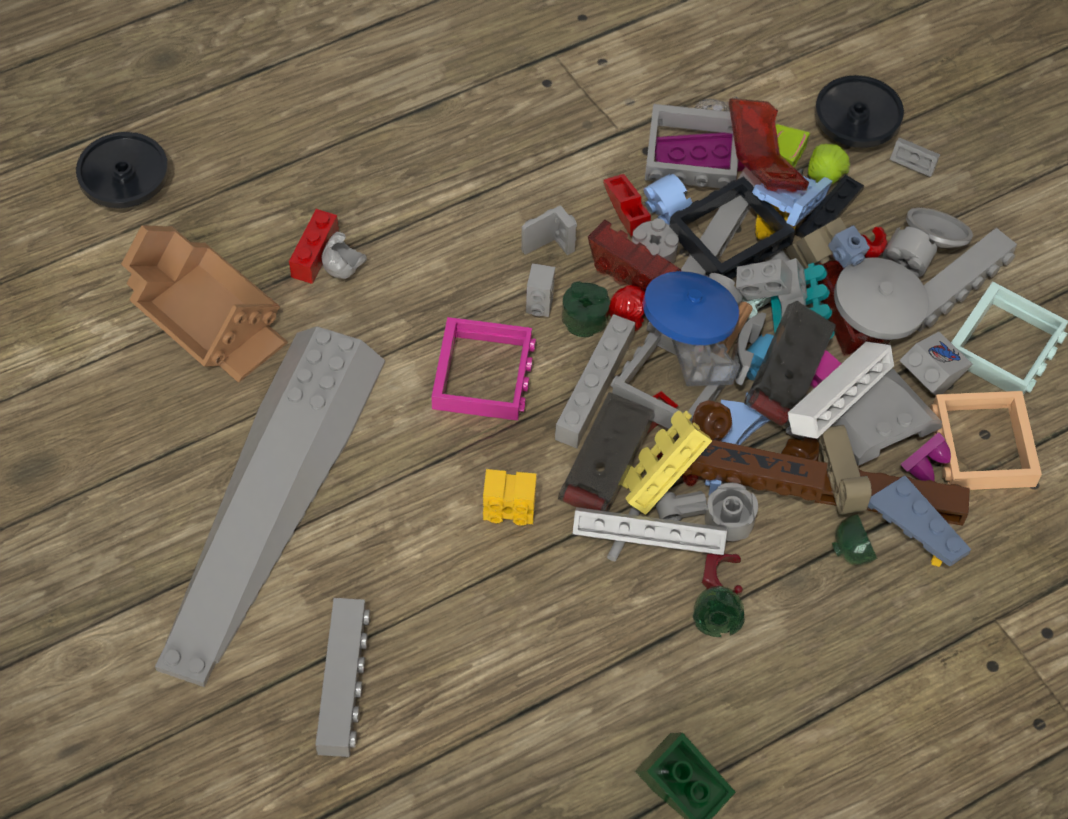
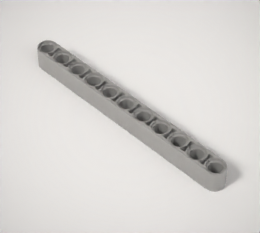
[646,152,776,333]

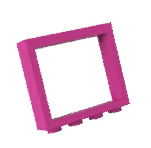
[431,317,536,421]

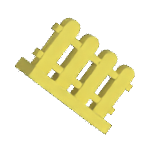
[621,410,712,515]

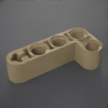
[818,425,872,514]

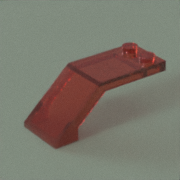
[729,98,809,192]

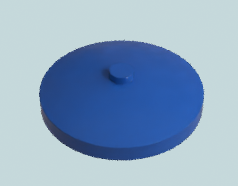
[643,271,739,345]

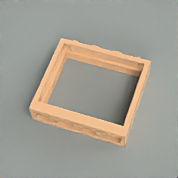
[930,391,1042,490]

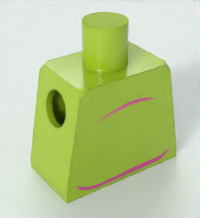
[753,124,810,169]

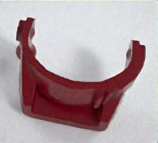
[701,553,743,600]

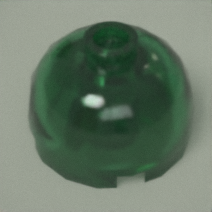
[832,514,877,566]
[693,586,745,637]

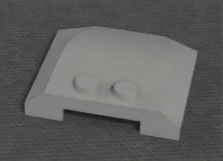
[831,369,942,466]

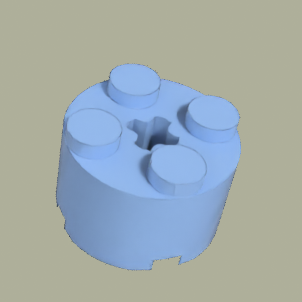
[643,174,692,225]

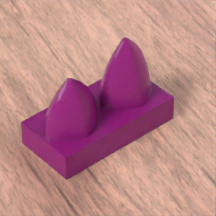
[901,432,951,481]

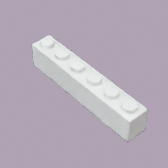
[788,342,894,439]

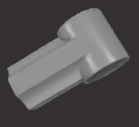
[655,491,707,521]

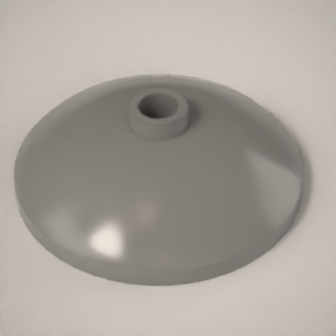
[906,208,973,248]

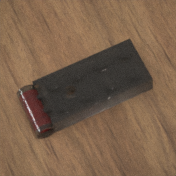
[744,301,836,429]
[558,392,655,512]

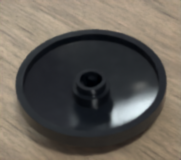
[815,75,904,148]
[76,132,169,208]

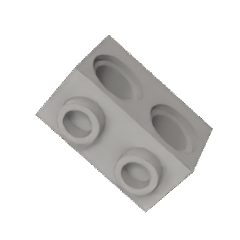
[736,259,792,301]
[526,263,555,317]

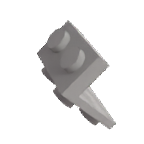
[522,205,577,255]

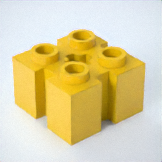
[483,469,537,525]

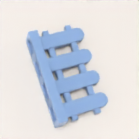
[752,166,832,226]

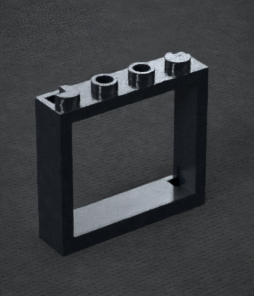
[669,176,795,279]

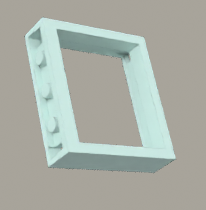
[951,282,1068,395]

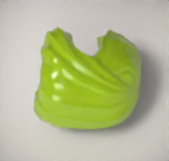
[808,144,850,184]

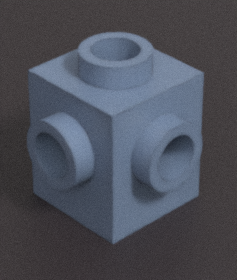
[828,225,870,268]

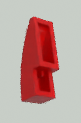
[603,174,651,236]

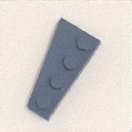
[868,476,971,567]

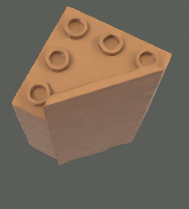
[121,225,289,383]

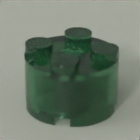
[562,281,610,337]

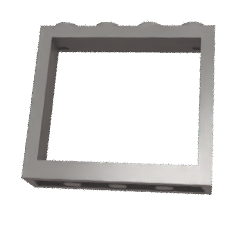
[645,104,742,189]
[611,329,732,429]

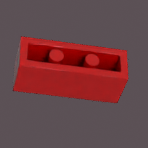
[289,209,339,284]

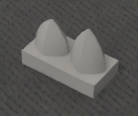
[890,138,940,177]

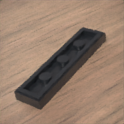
[795,174,864,239]

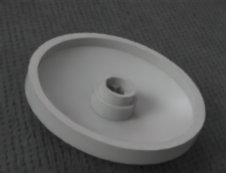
[834,258,929,340]

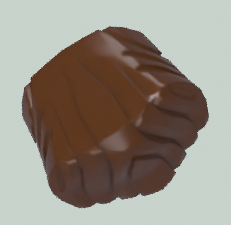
[692,400,733,441]
[781,436,819,461]

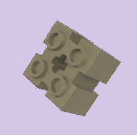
[786,217,847,269]

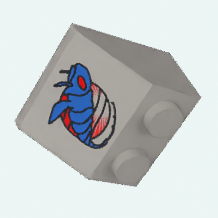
[899,332,973,396]

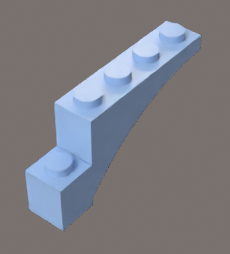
[705,384,781,495]

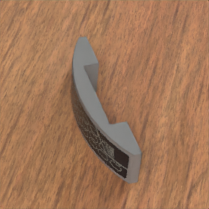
[731,312,766,385]

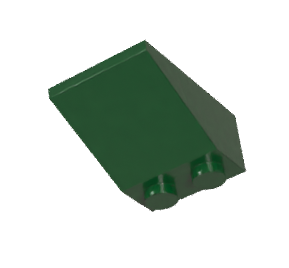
[635,732,736,819]

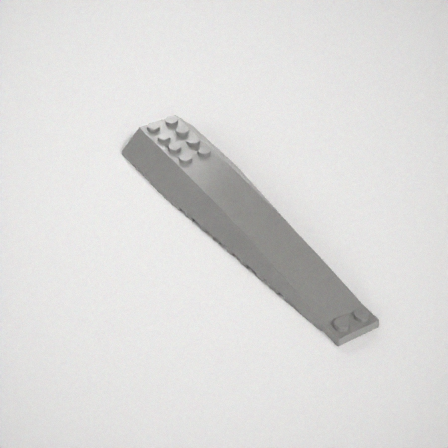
[155,326,385,687]

